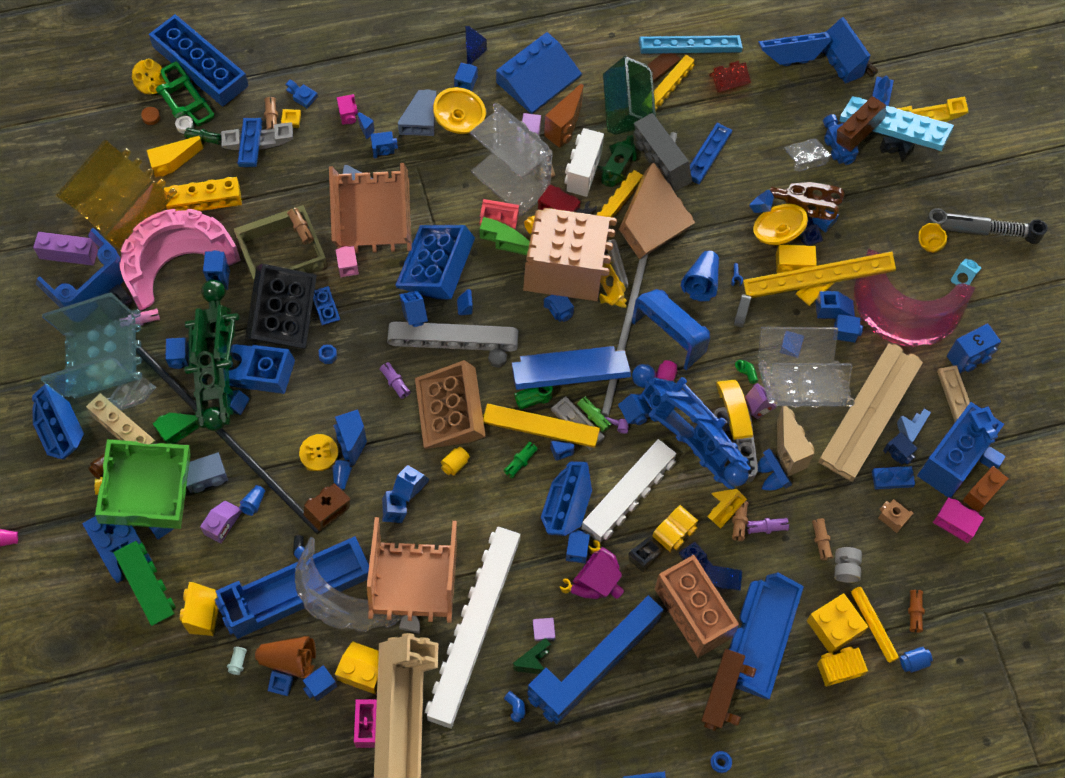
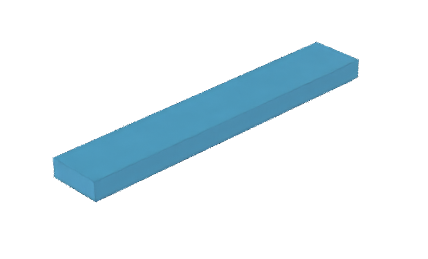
[639,35,742,54]

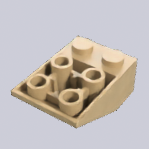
[777,404,815,476]

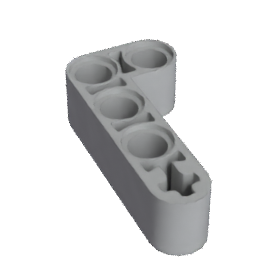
[714,407,758,484]

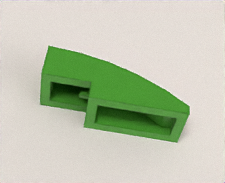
[480,217,530,255]

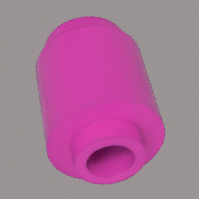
[656,360,678,381]

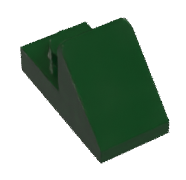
[513,638,551,674]

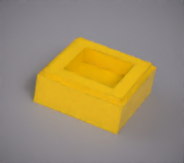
[281,109,301,128]

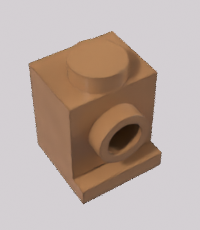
[878,499,913,533]

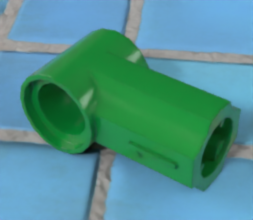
[514,386,553,410]

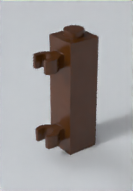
[700,648,756,731]

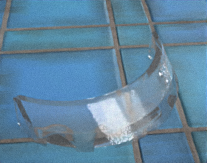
[295,537,405,632]

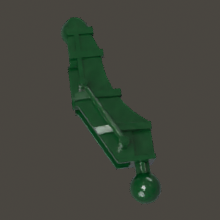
[184,279,239,431]

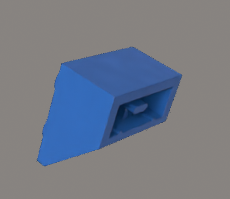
[333,409,367,466]

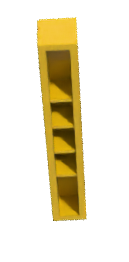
[642,55,695,115]
[597,170,643,218]

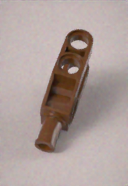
[770,182,845,220]

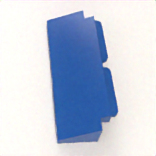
[512,346,631,390]
[729,573,804,699]

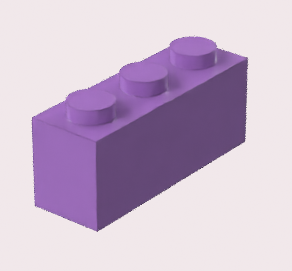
[33,232,98,266]

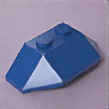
[759,32,831,66]
[32,384,84,459]
[541,462,592,536]

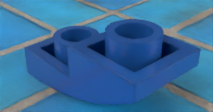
[313,286,340,326]

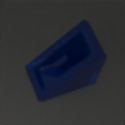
[465,26,487,64]

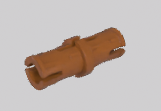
[908,590,925,633]

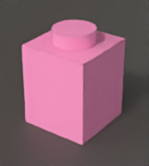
[336,246,359,277]

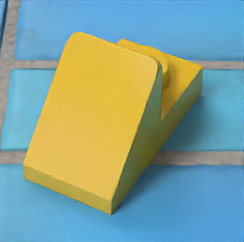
[707,489,747,529]

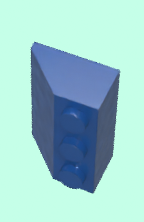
[821,17,871,84]

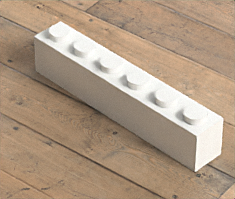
[582,439,676,543]

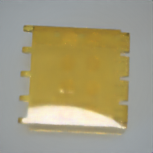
[56,140,177,250]

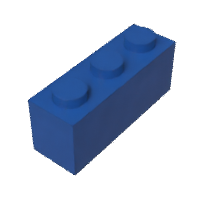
[399,291,428,327]

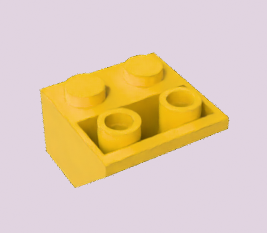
[180,582,218,636]

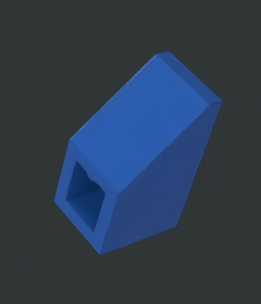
[816,291,855,319]

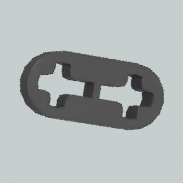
[734,294,751,328]

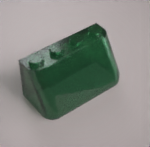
[603,56,656,135]

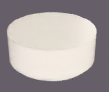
[175,115,194,134]

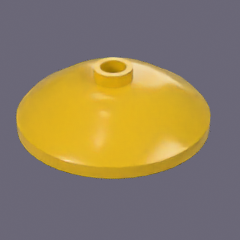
[433,87,486,134]
[753,204,808,245]

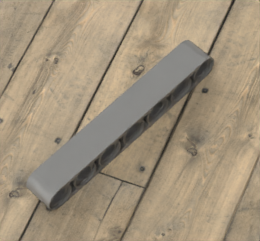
[387,322,519,351]

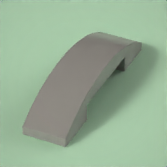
[221,122,293,150]

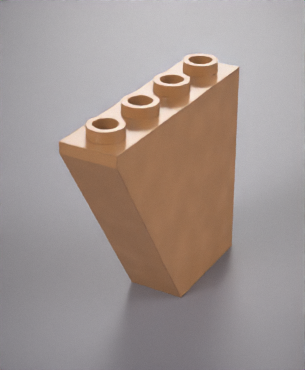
[619,163,695,259]

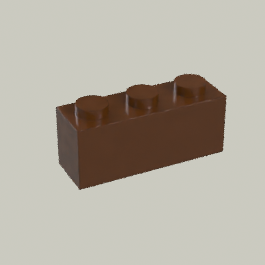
[837,96,886,152]

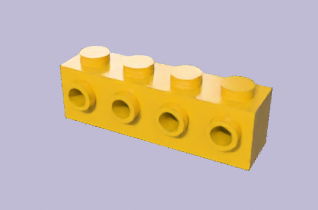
[164,177,242,211]

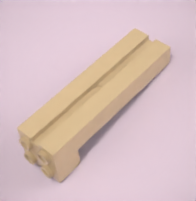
[818,343,923,482]
[374,633,438,778]

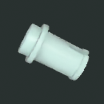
[227,647,247,675]

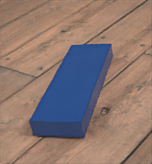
[237,118,262,167]

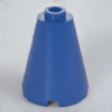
[681,251,719,301]

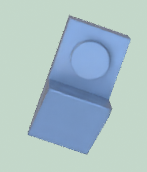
[897,409,931,443]

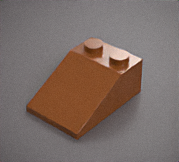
[544,84,584,148]

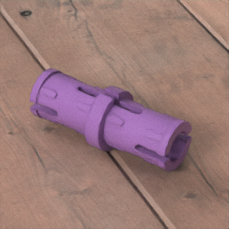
[380,362,411,399]
[747,518,789,534]

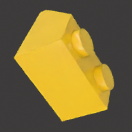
[335,641,379,695]

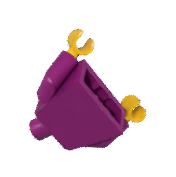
[559,540,624,599]

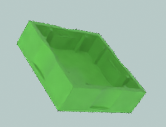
[95,439,191,529]

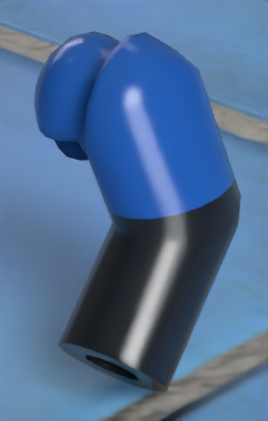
[293,535,313,561]

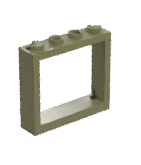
[234,205,327,282]

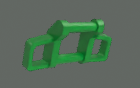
[156,61,214,126]

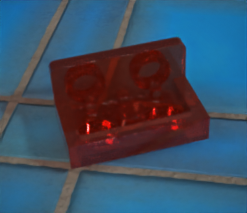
[709,61,751,93]

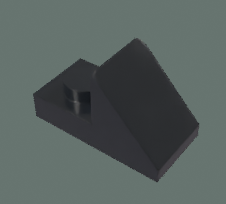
[880,137,915,162]
[628,537,664,573]

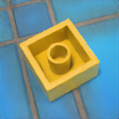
[807,593,868,653]

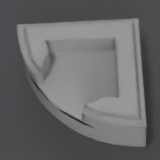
[399,615,420,634]

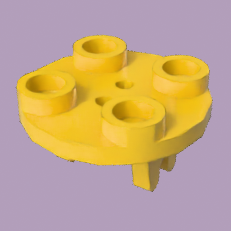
[132,59,167,95]
[299,434,338,471]

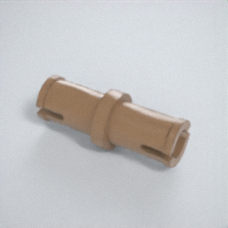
[264,97,278,130]
[287,208,314,245]
[732,501,749,541]
[812,518,833,561]

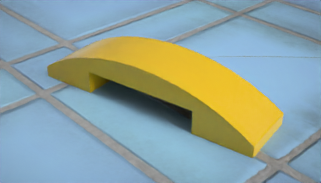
[896,97,968,122]
[716,380,753,440]

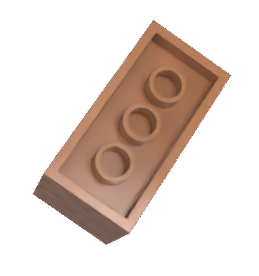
[655,555,739,658]

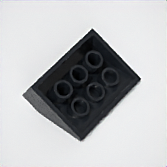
[245,263,317,349]

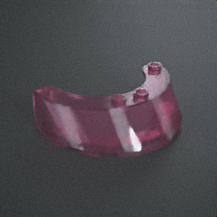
[854,249,975,347]

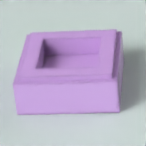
[533,618,555,641]

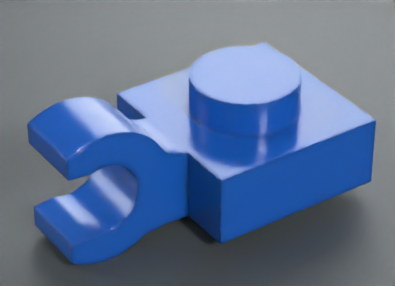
[286,80,318,108]
[968,406,998,445]

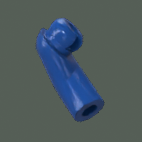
[504,691,525,722]

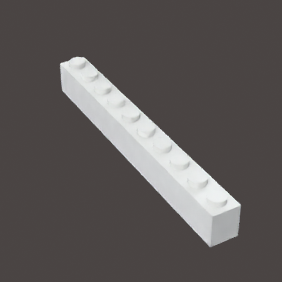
[425,527,520,728]

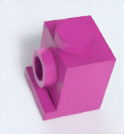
[337,94,358,125]

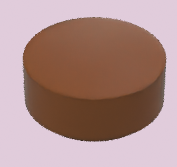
[141,107,160,125]

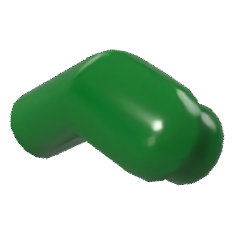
[735,360,759,384]

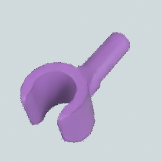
[604,416,629,433]

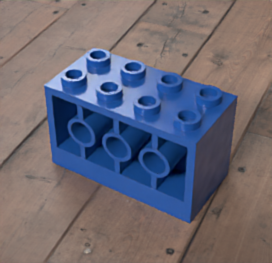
[917,402,1004,498]

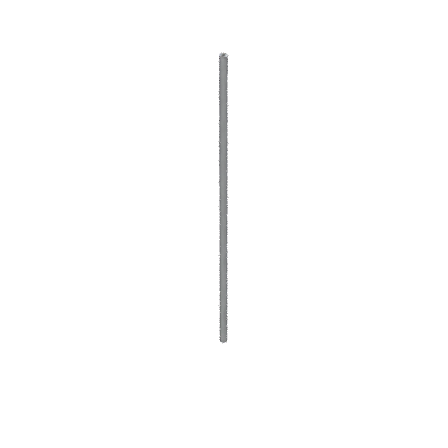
[601,132,677,417]

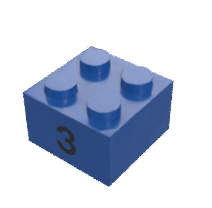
[947,323,1001,373]

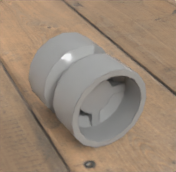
[834,547,862,583]

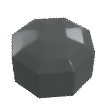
[488,348,507,368]

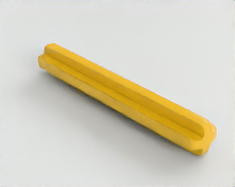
[851,587,899,663]

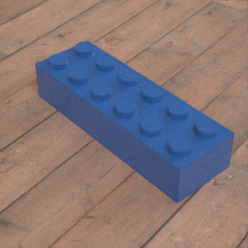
[149,14,249,107]

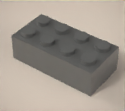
[634,113,692,192]

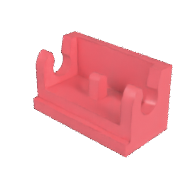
[480,199,519,230]

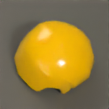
[918,223,947,253]

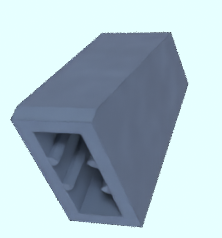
[398,90,437,136]

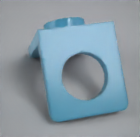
[950,259,981,290]

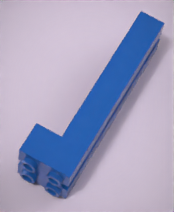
[215,536,369,639]
[528,595,663,724]

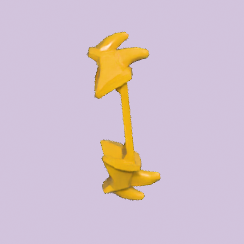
[599,262,627,308]

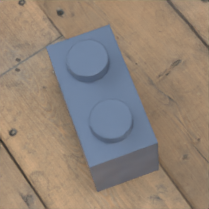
[187,452,228,493]

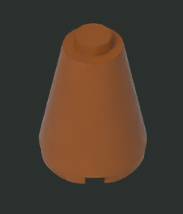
[255,636,316,678]

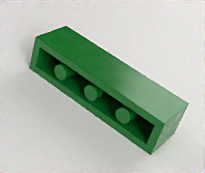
[113,541,176,626]

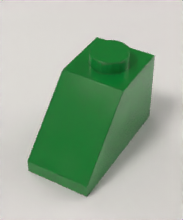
[153,412,200,444]

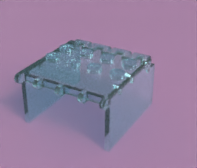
[41,292,142,398]

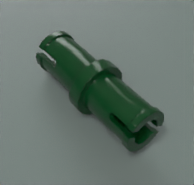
[184,128,222,145]

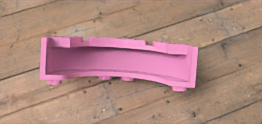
[120,209,241,311]

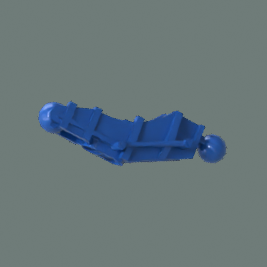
[632,364,751,489]

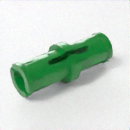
[503,442,538,478]

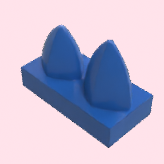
[872,76,894,106]
[757,448,792,491]
[872,466,915,489]

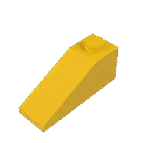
[147,136,203,177]

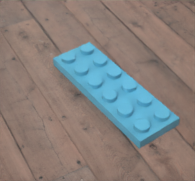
[840,96,954,151]

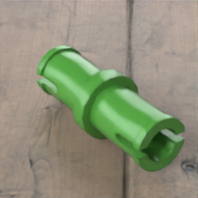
[577,396,612,432]

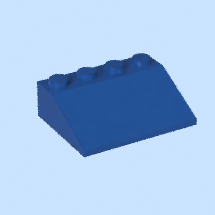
[496,32,582,114]
[395,225,475,299]

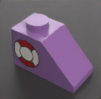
[745,383,777,419]
[200,501,242,543]

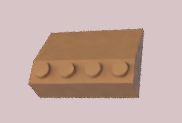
[415,360,486,449]

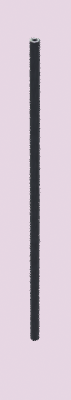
[127,337,322,534]

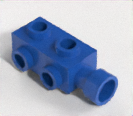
[823,114,858,165]

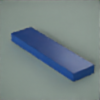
[690,123,733,185]

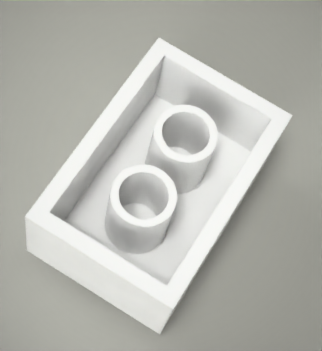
[565,128,604,197]

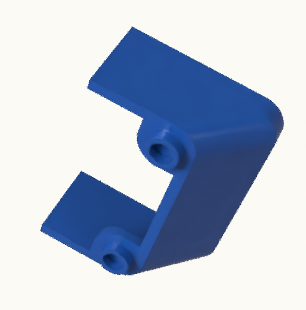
[36,228,124,321]
[632,289,710,370]

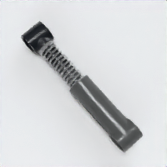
[925,208,1048,244]

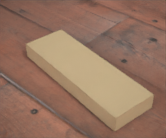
[937,365,970,422]

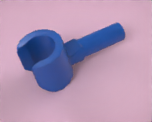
[731,263,743,286]

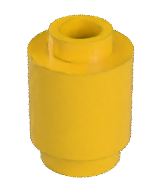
[441,447,470,475]

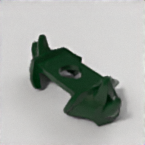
[597,135,637,187]

